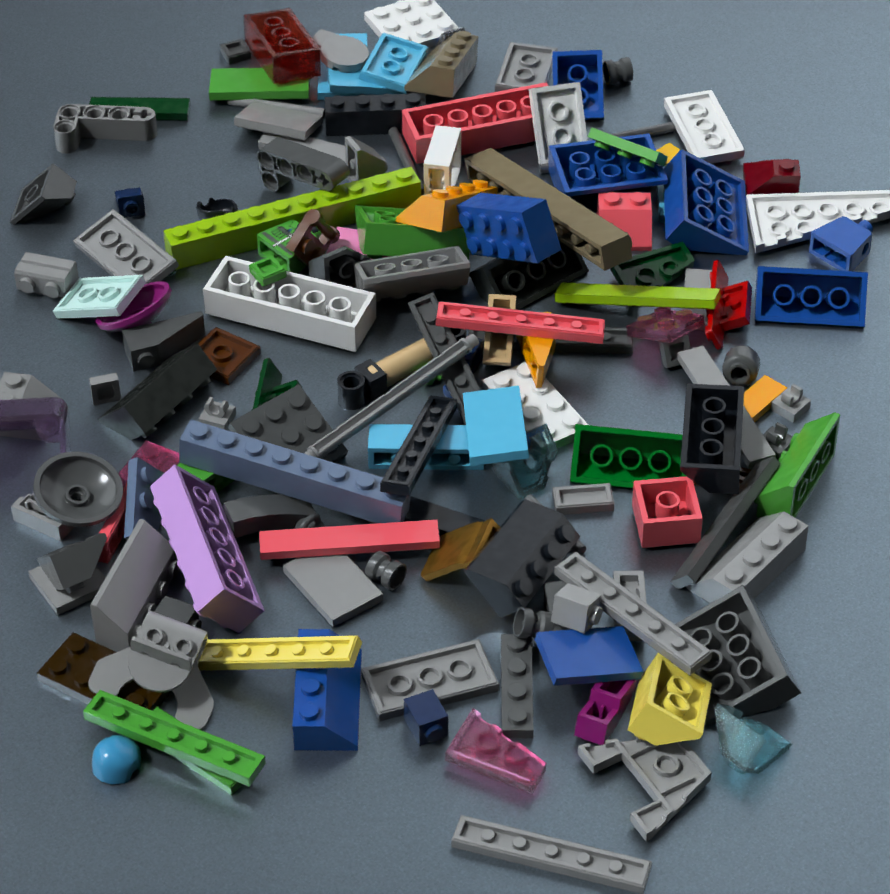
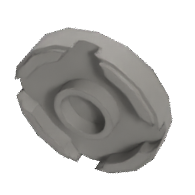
[319,35,369,73]

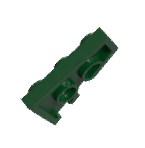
[610,241,695,308]

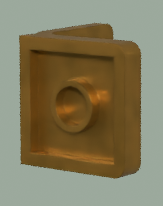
[420,518,500,581]

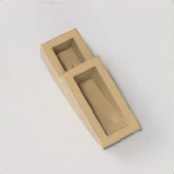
[483,294,516,366]

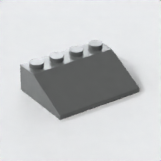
[675,585,801,725]

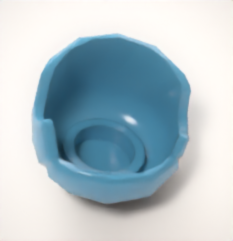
[92,735,141,784]

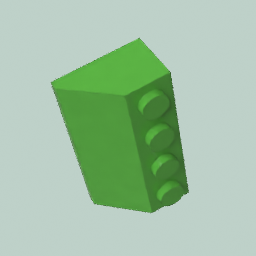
[754,412,840,518]

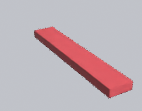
[436,301,605,344]
[259,520,440,560]

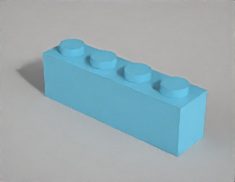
[368,424,484,470]

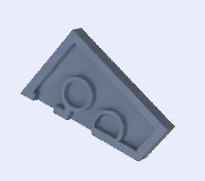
[124,457,164,540]

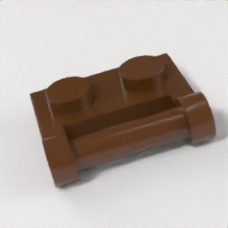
[285,209,340,268]

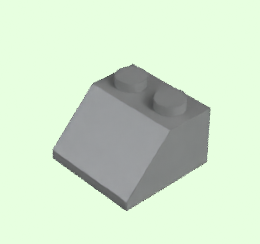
[0,372,62,441]

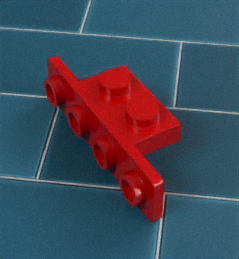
[705,260,752,350]

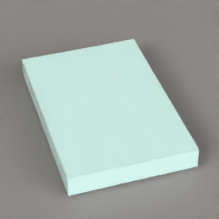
[53,275,146,319]

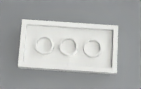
[664,90,745,164]
[482,362,588,455]

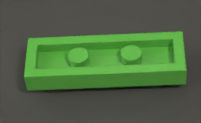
[588,127,668,168]

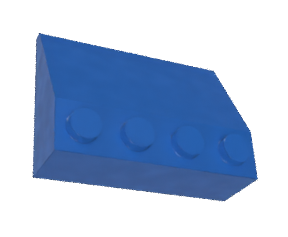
[548,134,668,196]
[663,149,749,255]

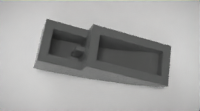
[223,494,316,538]

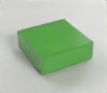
[249,255,287,287]

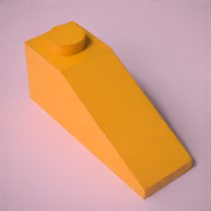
[516,312,556,388]

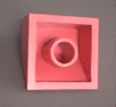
[597,192,652,251]

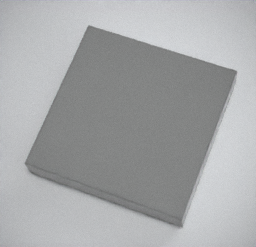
[28,566,106,615]

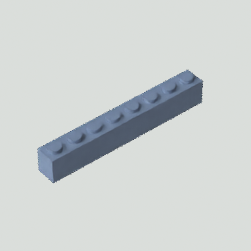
[179,419,411,523]

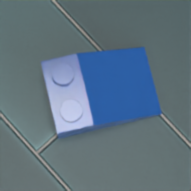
[552,50,604,120]

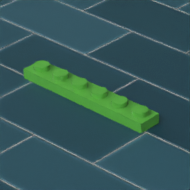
[83,690,266,787]

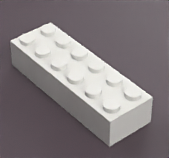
[203,256,377,352]

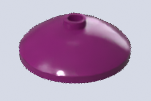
[96,281,172,332]

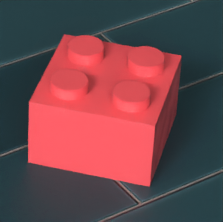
[632,476,703,548]

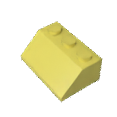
[628,653,712,746]

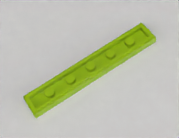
[555,283,721,309]

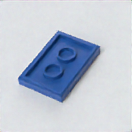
[535,626,644,686]

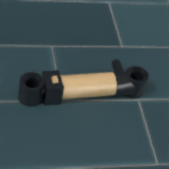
[337,325,466,410]

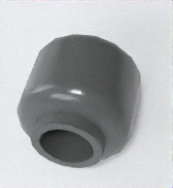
[722,346,760,386]

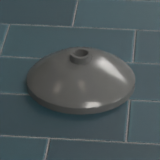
[33,451,123,527]

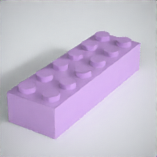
[150,464,265,633]

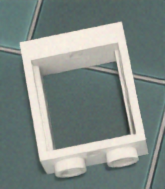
[423,125,461,195]

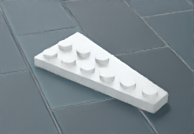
[746,190,890,254]

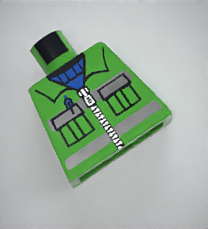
[257,220,321,274]

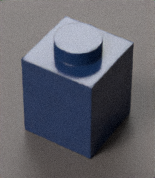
[404,689,449,746]

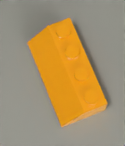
[396,180,498,232]

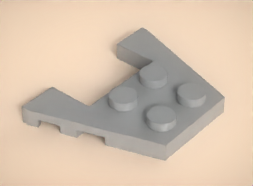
[578,737,712,842]

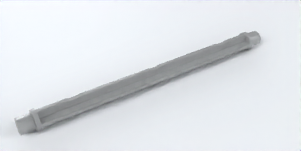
[304,334,479,459]

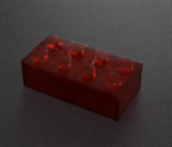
[244,8,321,84]

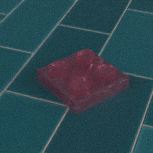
[626,307,705,343]

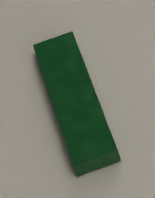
[89,97,190,121]

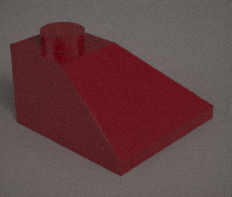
[743,159,801,195]

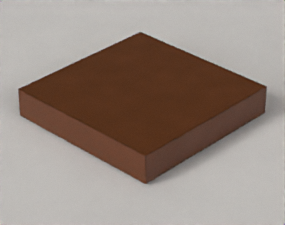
[198,327,261,385]

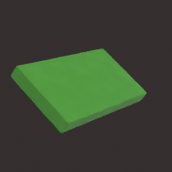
[209,67,310,101]

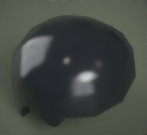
[196,198,238,220]

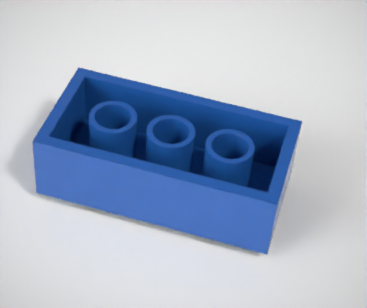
[456,193,562,263]

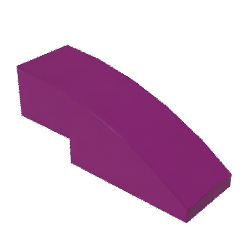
[574,679,639,745]

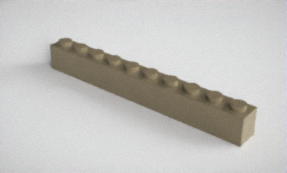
[464,148,632,271]

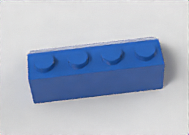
[755,266,868,327]
[292,629,362,751]

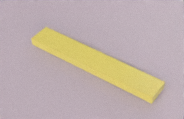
[198,635,362,671]

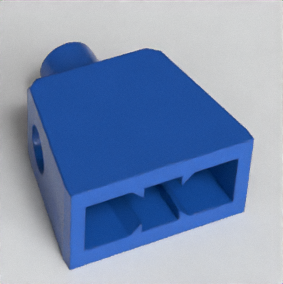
[809,217,873,271]

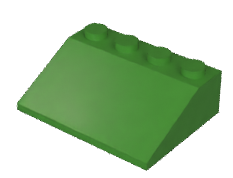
[355,205,470,260]

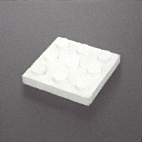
[364,0,461,48]

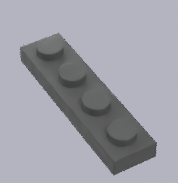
[501,634,534,738]

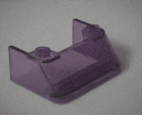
[0,397,71,454]

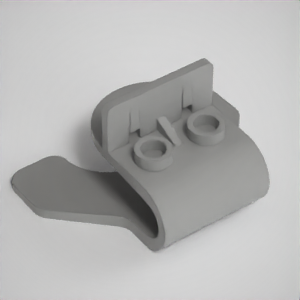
[88,610,214,730]

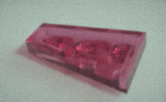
[445,708,546,794]

